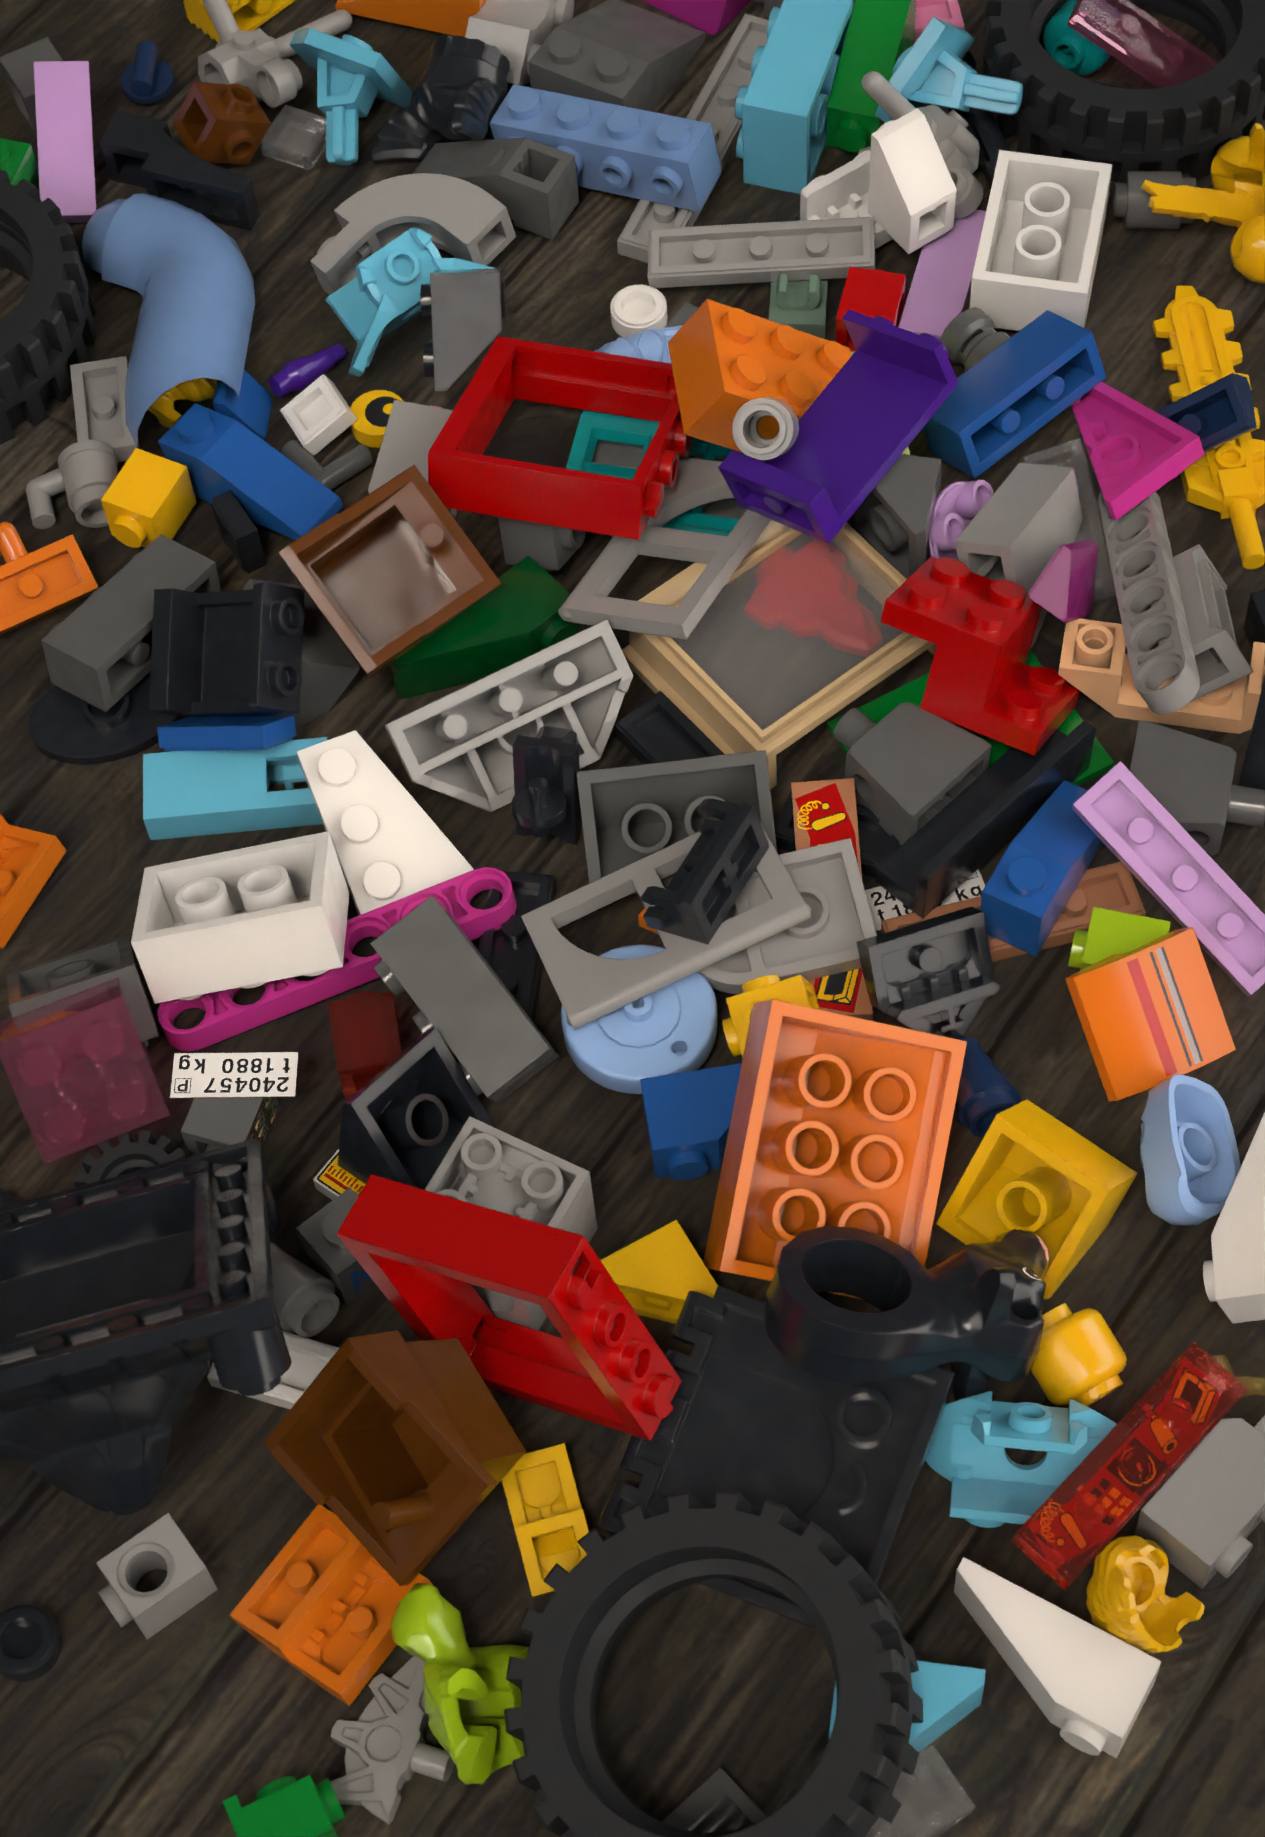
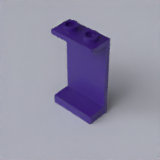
[718,309,959,544]

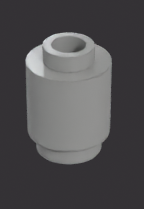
[732,397,799,460]

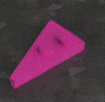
[1071,381,1205,521]

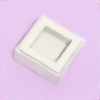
[280,374,358,456]

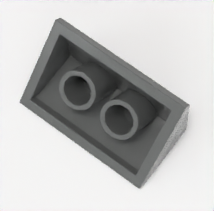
[576,750,777,894]

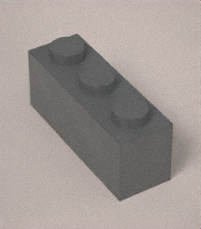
[41,535,221,712]
[370,895,559,1104]

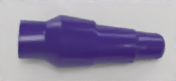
[269,344,346,398]

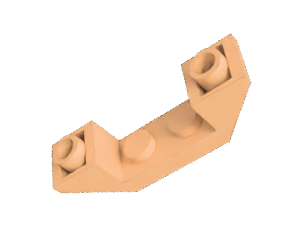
[1058,619,1265,734]

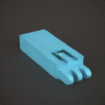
[143,737,327,840]

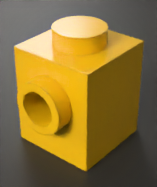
[101,448,197,548]

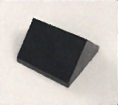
[338,1028,496,1190]

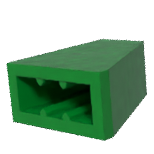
[826,0,916,153]

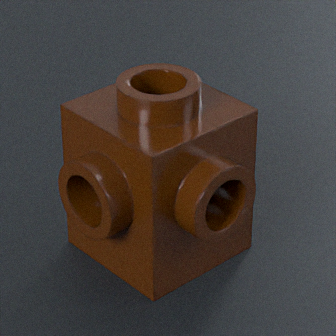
[172,81,271,165]

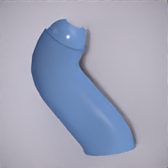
[82,193,255,447]

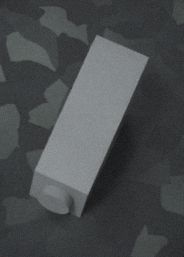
[955,463,1083,649]

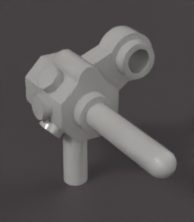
[198,0,353,108]
[858,71,983,218]

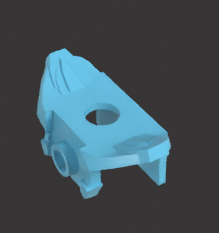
[326,228,494,377]
[925,1391,1131,1528]

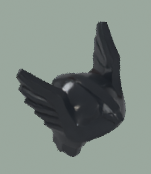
[370,34,509,163]

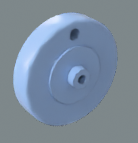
[561,944,718,1094]

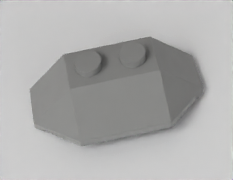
[384,620,634,812]

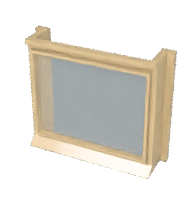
[622,520,937,790]

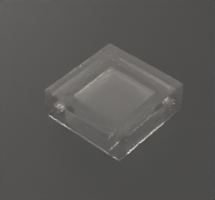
[260,105,326,170]

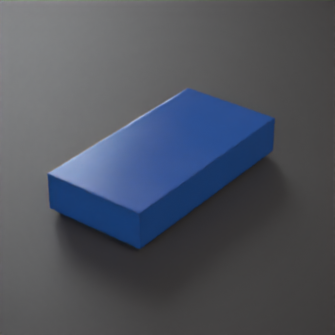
[157,715,297,751]

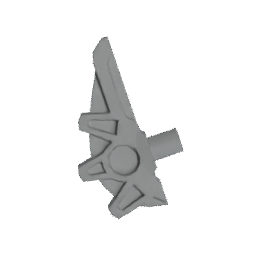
[330,1625,464,1825]

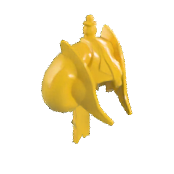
[1141,123,1265,284]

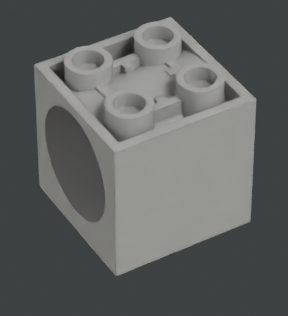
[425,1116,598,1331]

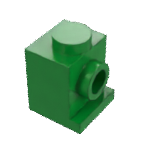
[222,1775,346,1837]

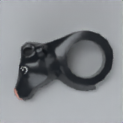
[764,1226,1049,1401]

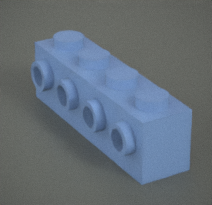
[490,84,722,212]

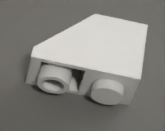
[868,108,957,254]

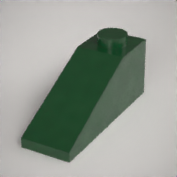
[390,555,579,699]

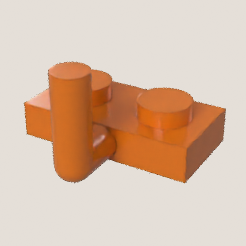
[0,522,99,636]

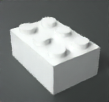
[970,150,1112,331]
[131,831,349,1004]

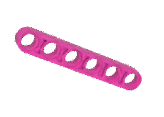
[157,867,517,1052]

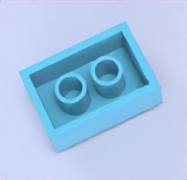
[735,0,853,194]

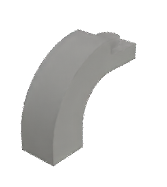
[310,173,516,295]

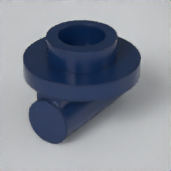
[120,41,175,104]

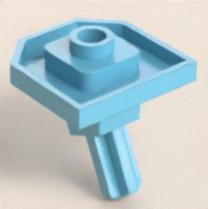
[875,17,1023,123]
[289,28,413,166]

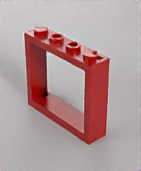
[428,336,692,540]
[337,1174,682,1441]

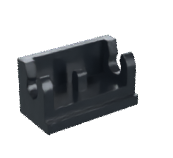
[640,798,769,945]

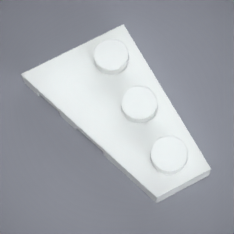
[297,730,474,915]

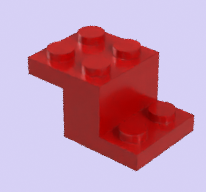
[880,556,1081,756]

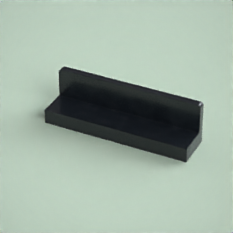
[875,720,1097,919]

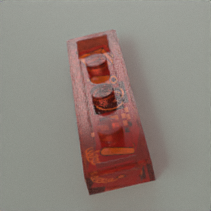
[1011,1342,1248,1591]

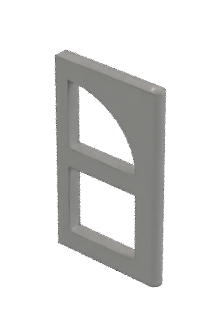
[558,457,771,640]
[521,821,811,1030]

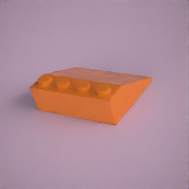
[703,1000,967,1299]

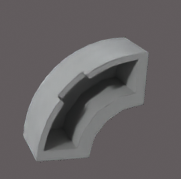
[465,0,574,85]

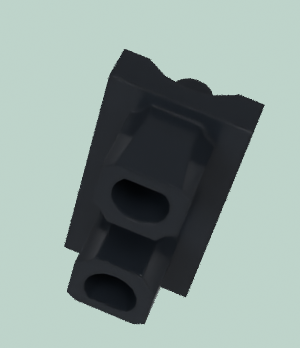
[512,726,581,844]

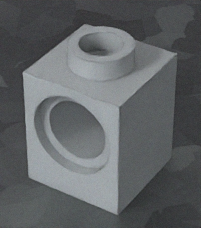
[96,1513,218,1640]

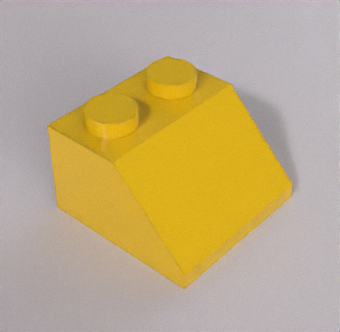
[936,1099,1138,1300]

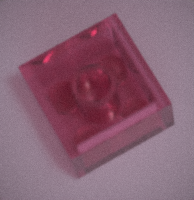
[0,977,170,1164]

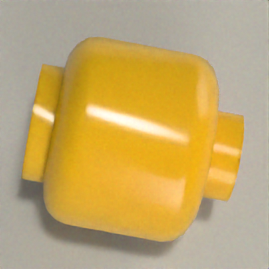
[1030,1303,1127,1406]

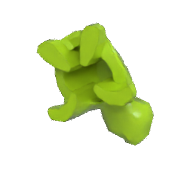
[390,1583,529,1785]

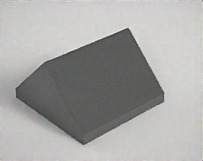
[849,454,941,579]

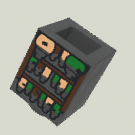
[180,1097,280,1156]

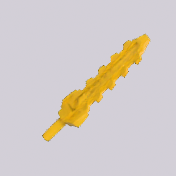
[1153,286,1265,570]

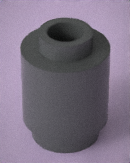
[1113,171,1196,229]

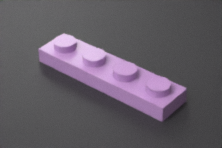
[1070,761,1265,997]

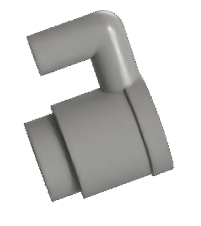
[26,440,118,529]

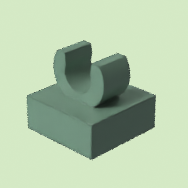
[769,274,828,339]

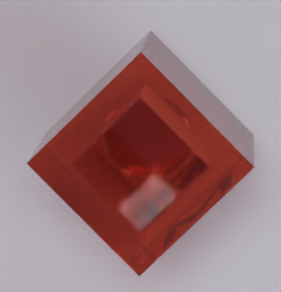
[328,992,404,1101]

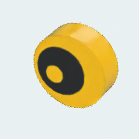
[350,390,403,448]

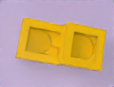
[502,1443,589,1598]

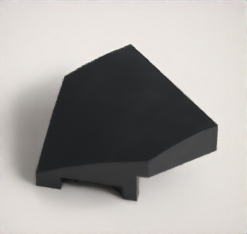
[857,906,1001,1040]

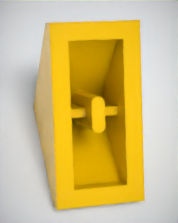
[600,1220,718,1324]

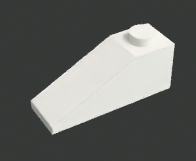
[1203,1112,1265,1323]
[954,1557,1162,1758]

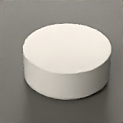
[610,285,668,338]

